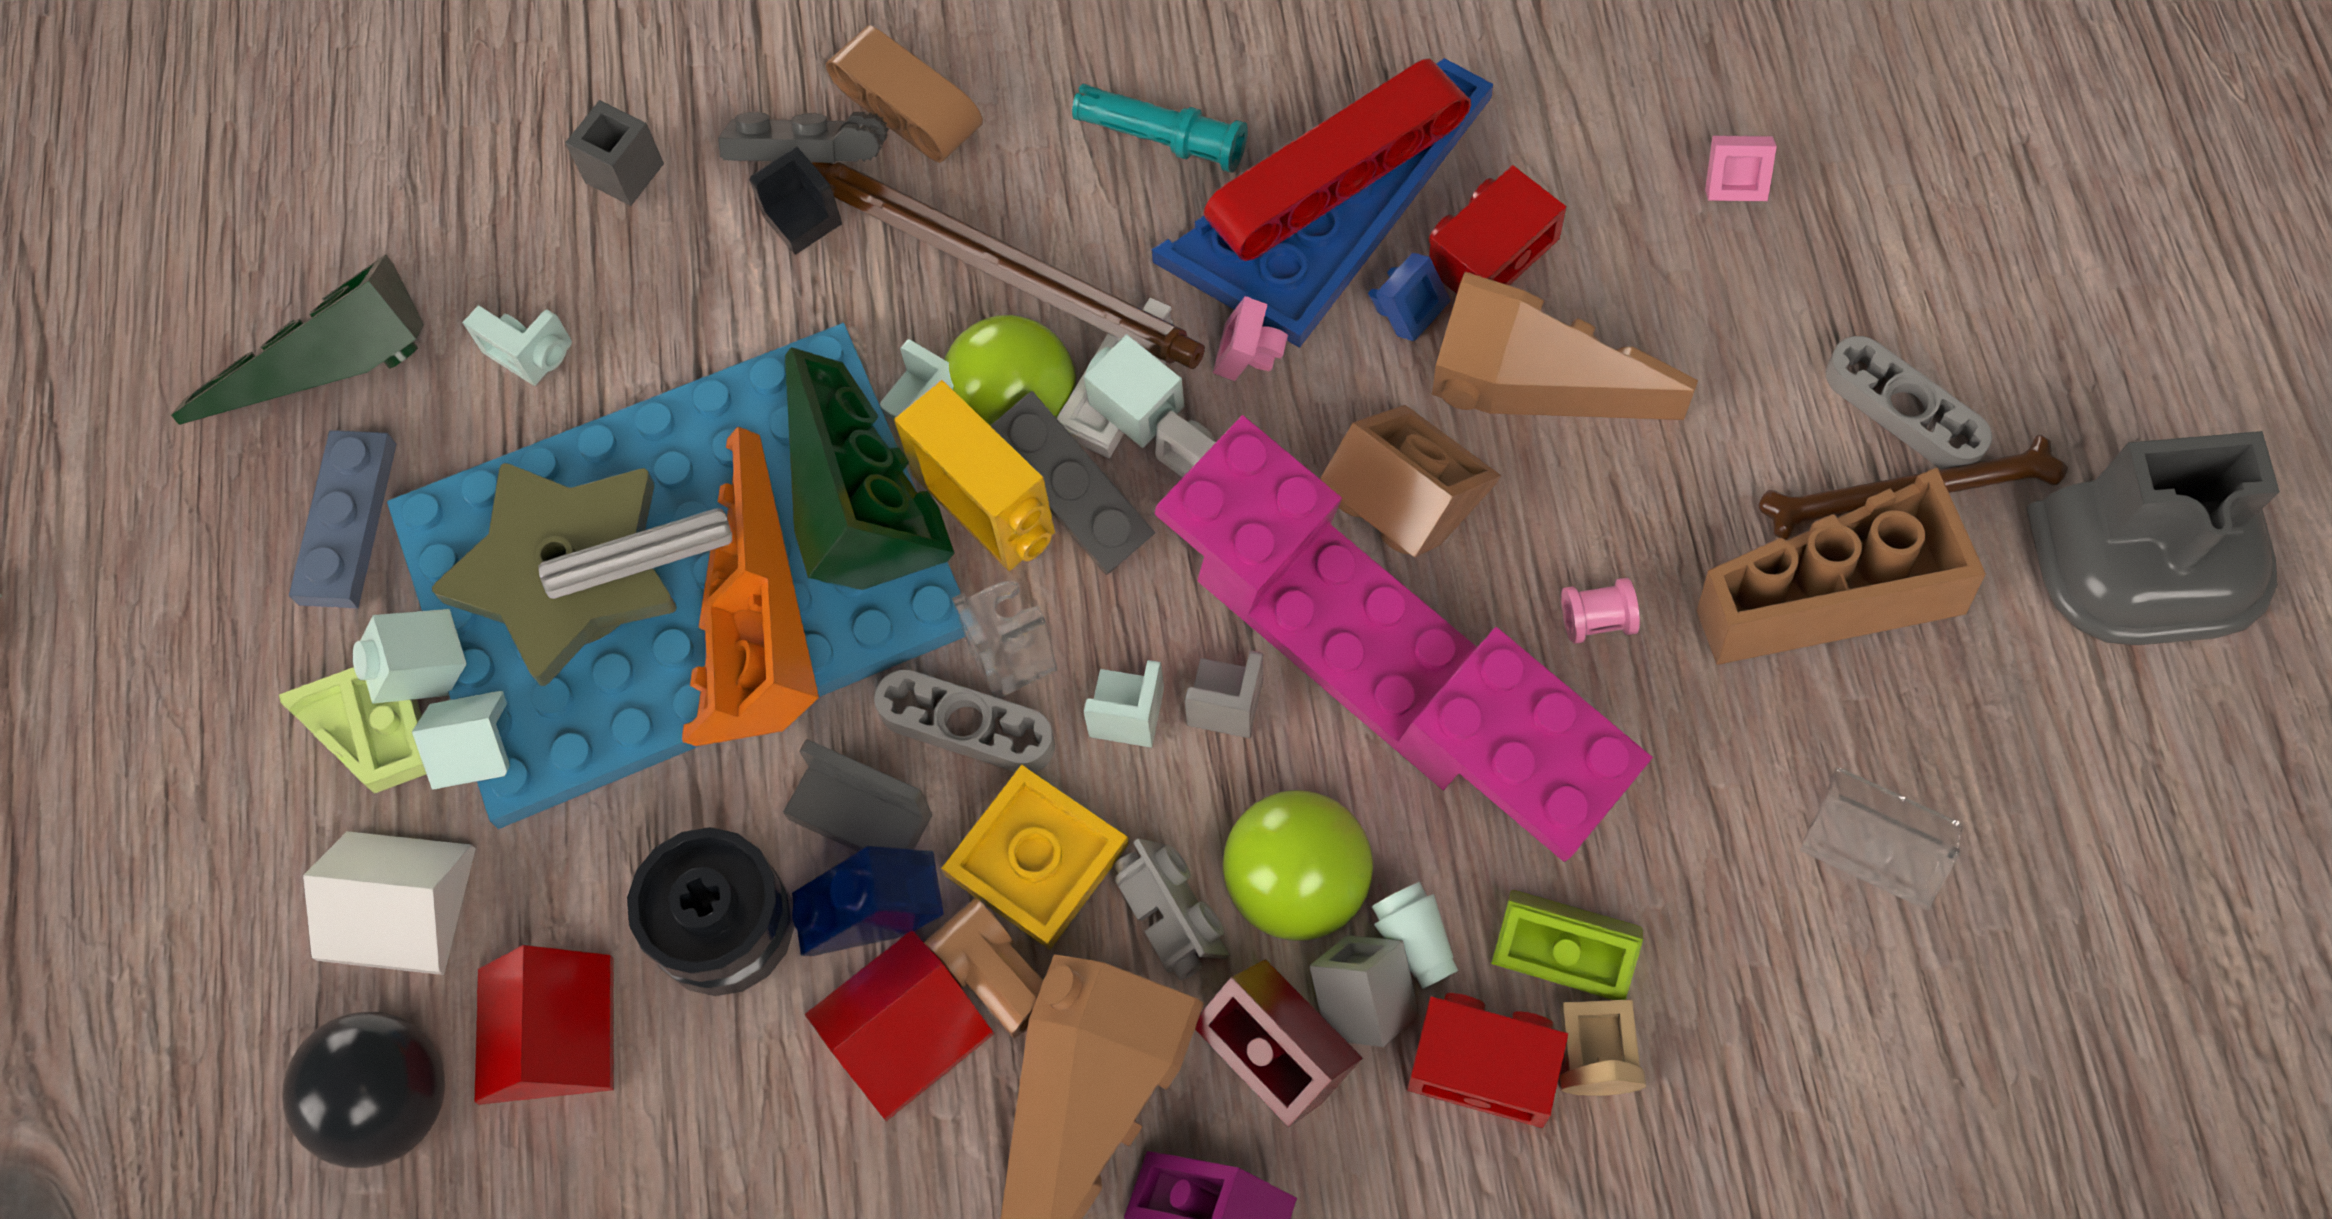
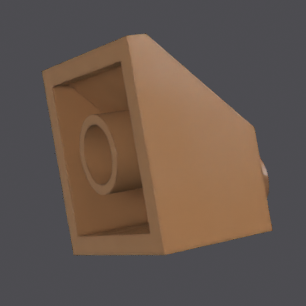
[1320,405,1501,557]

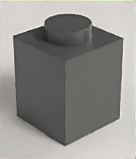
[565,100,664,206]

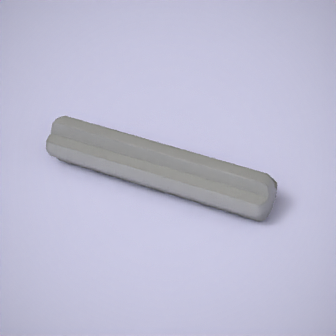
[538,508,732,599]

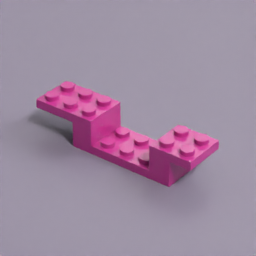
[1155,415,1653,862]

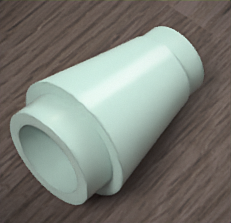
[1372,882,1459,989]

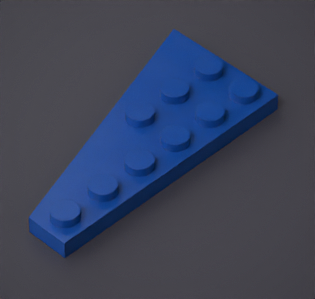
[1152,58,1493,348]

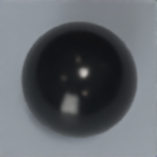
[282,1012,445,1168]

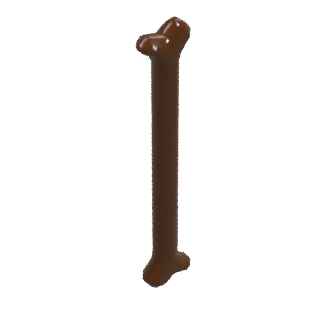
[1758,435,2068,540]

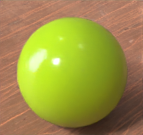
[944,315,1076,426]
[1223,790,1373,941]

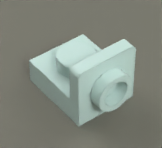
[462,305,572,386]

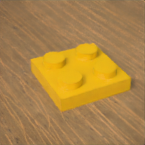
[941,764,1129,950]

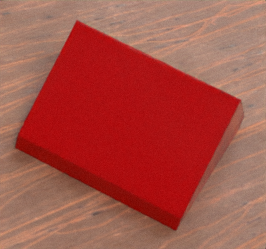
[804,930,994,1122]
[474,945,614,1105]

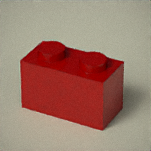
[1428,165,1567,294]
[1407,993,1569,1129]

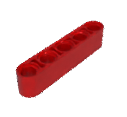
[1203,58,1471,261]

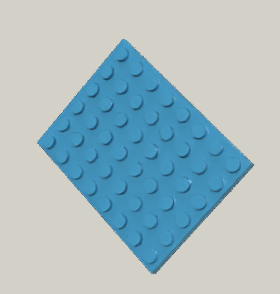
[387,323,977,829]

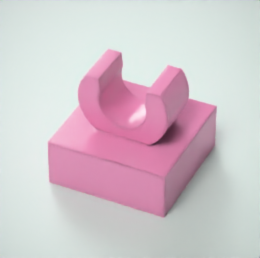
[1705,136,1777,201]
[1213,296,1288,381]

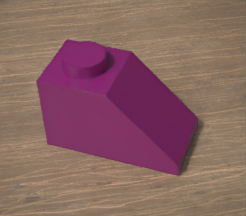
[1123,1151,1297,1219]

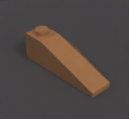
[1432,272,1698,420]
[1000,954,1204,1219]

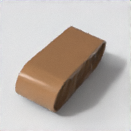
[825,25,983,163]

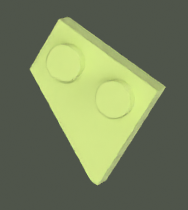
[279,667,426,794]

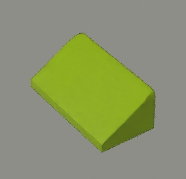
[1491,890,1643,1000]

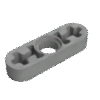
[1826,336,1992,469]
[874,670,1055,773]

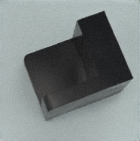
[749,146,843,255]

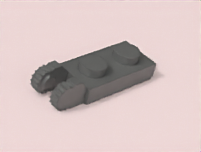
[718,112,889,163]

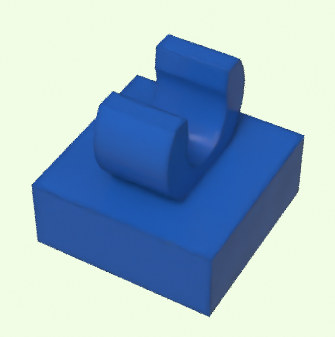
[1368,252,1451,342]

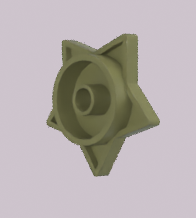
[432,463,677,686]

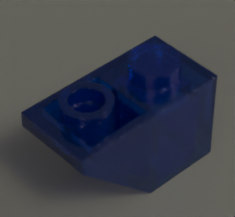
[792,846,944,956]

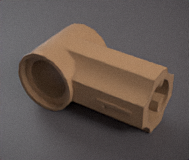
[924,898,1043,1039]

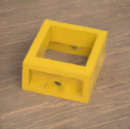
[894,380,1055,571]

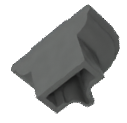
[2026,431,2280,646]

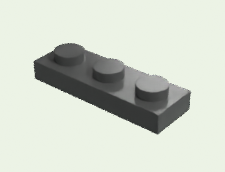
[991,391,1155,576]

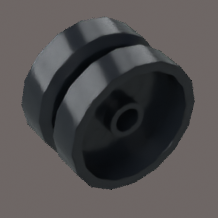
[627,827,795,996]

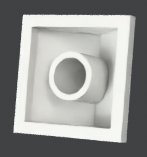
[303,831,476,975]

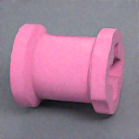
[1561,578,1640,644]

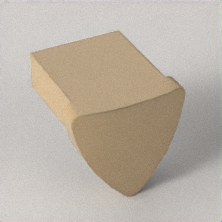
[1560,1000,1646,1096]

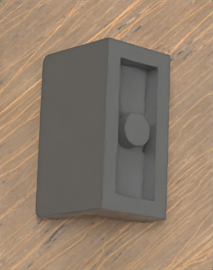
[783,739,932,872]

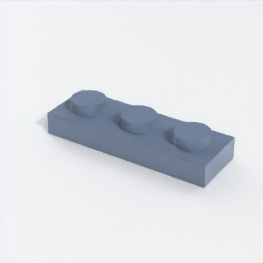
[289,430,397,608]

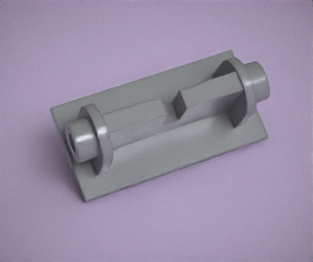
[1114,838,1230,980]

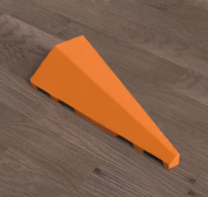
[682,426,819,746]

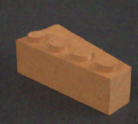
[1696,467,1986,665]

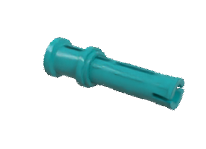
[1072,83,1248,173]

